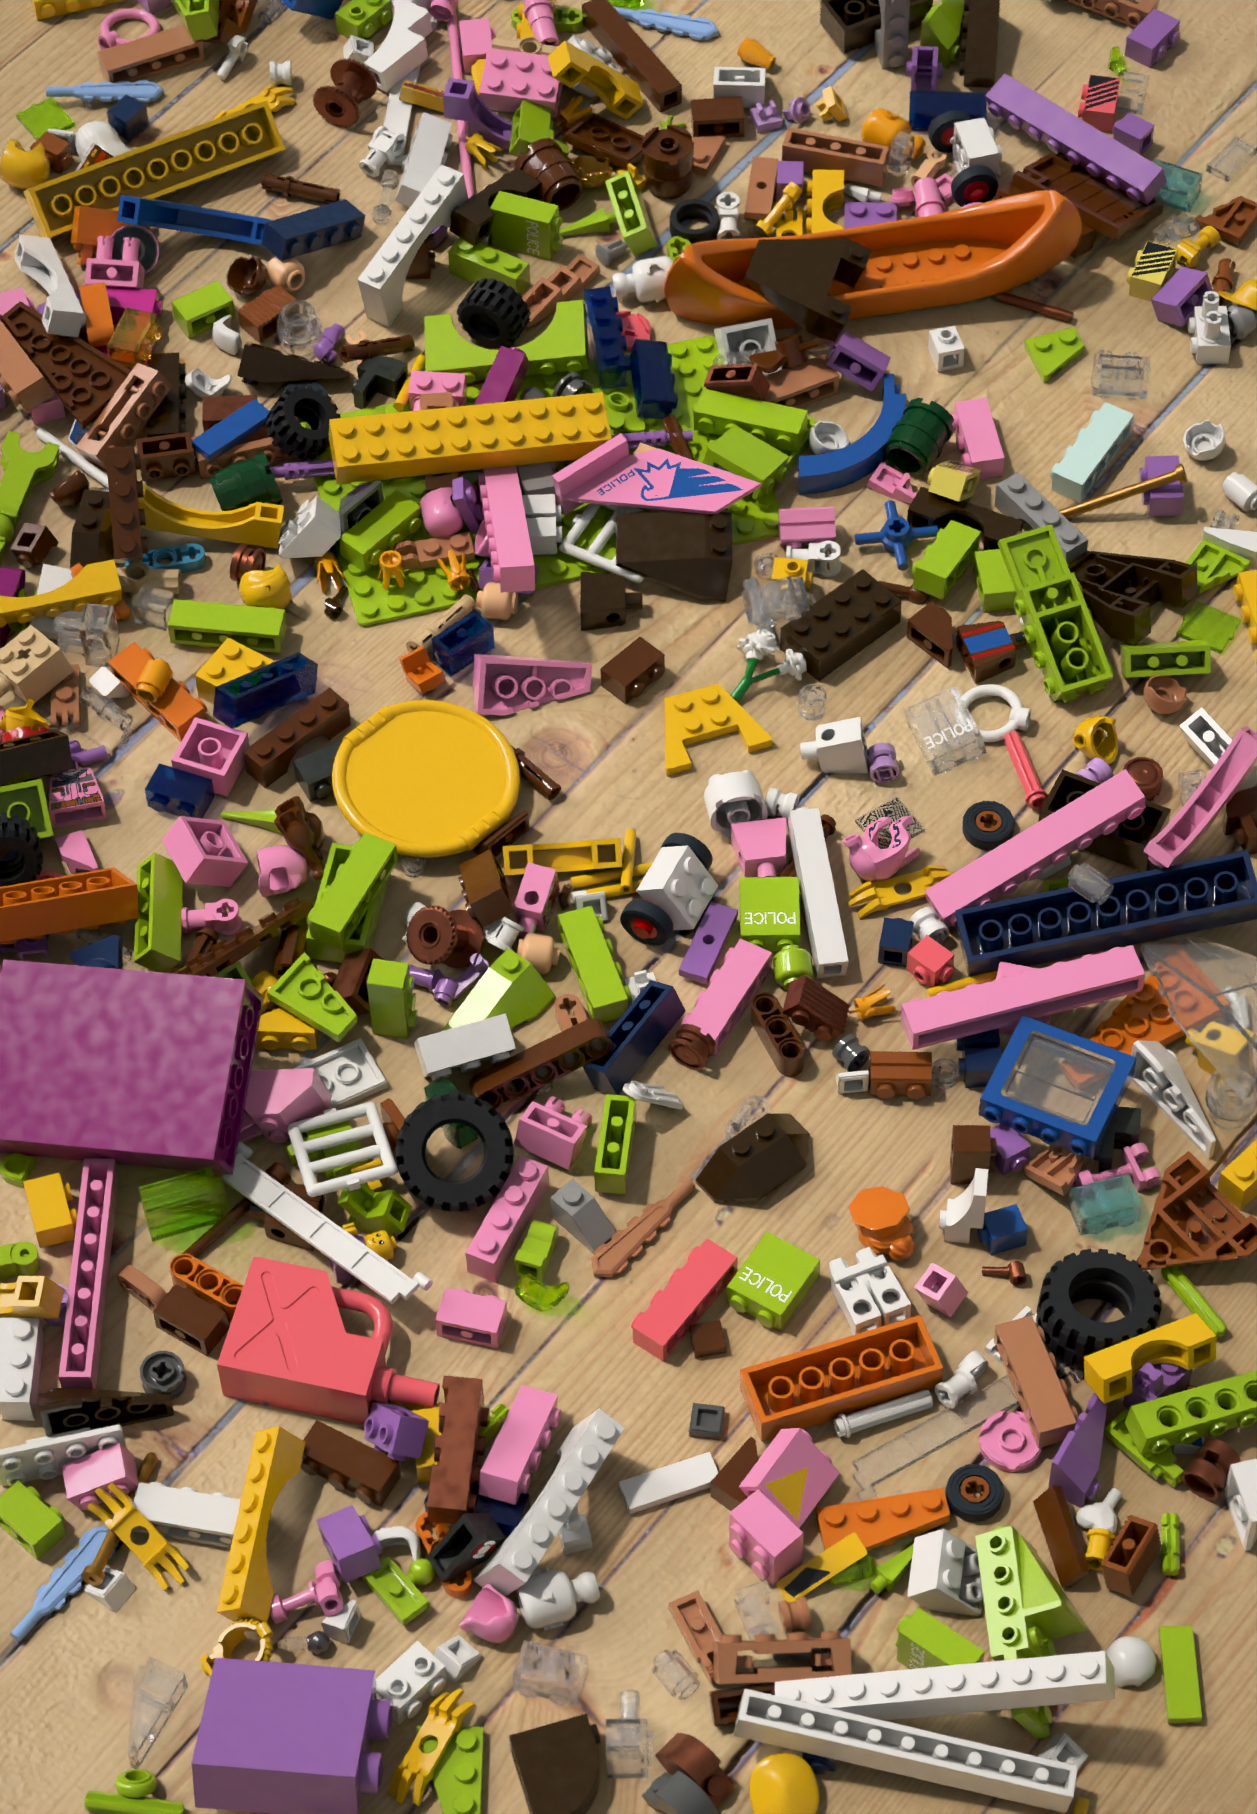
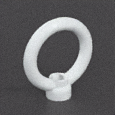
[955,684,1031,742]

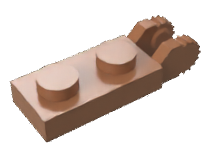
[394,532,475,570]
[668,1590,737,1684]

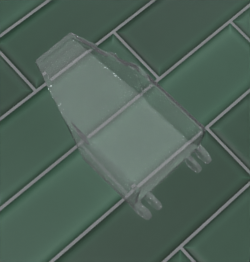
[1140,934,1257,1099]

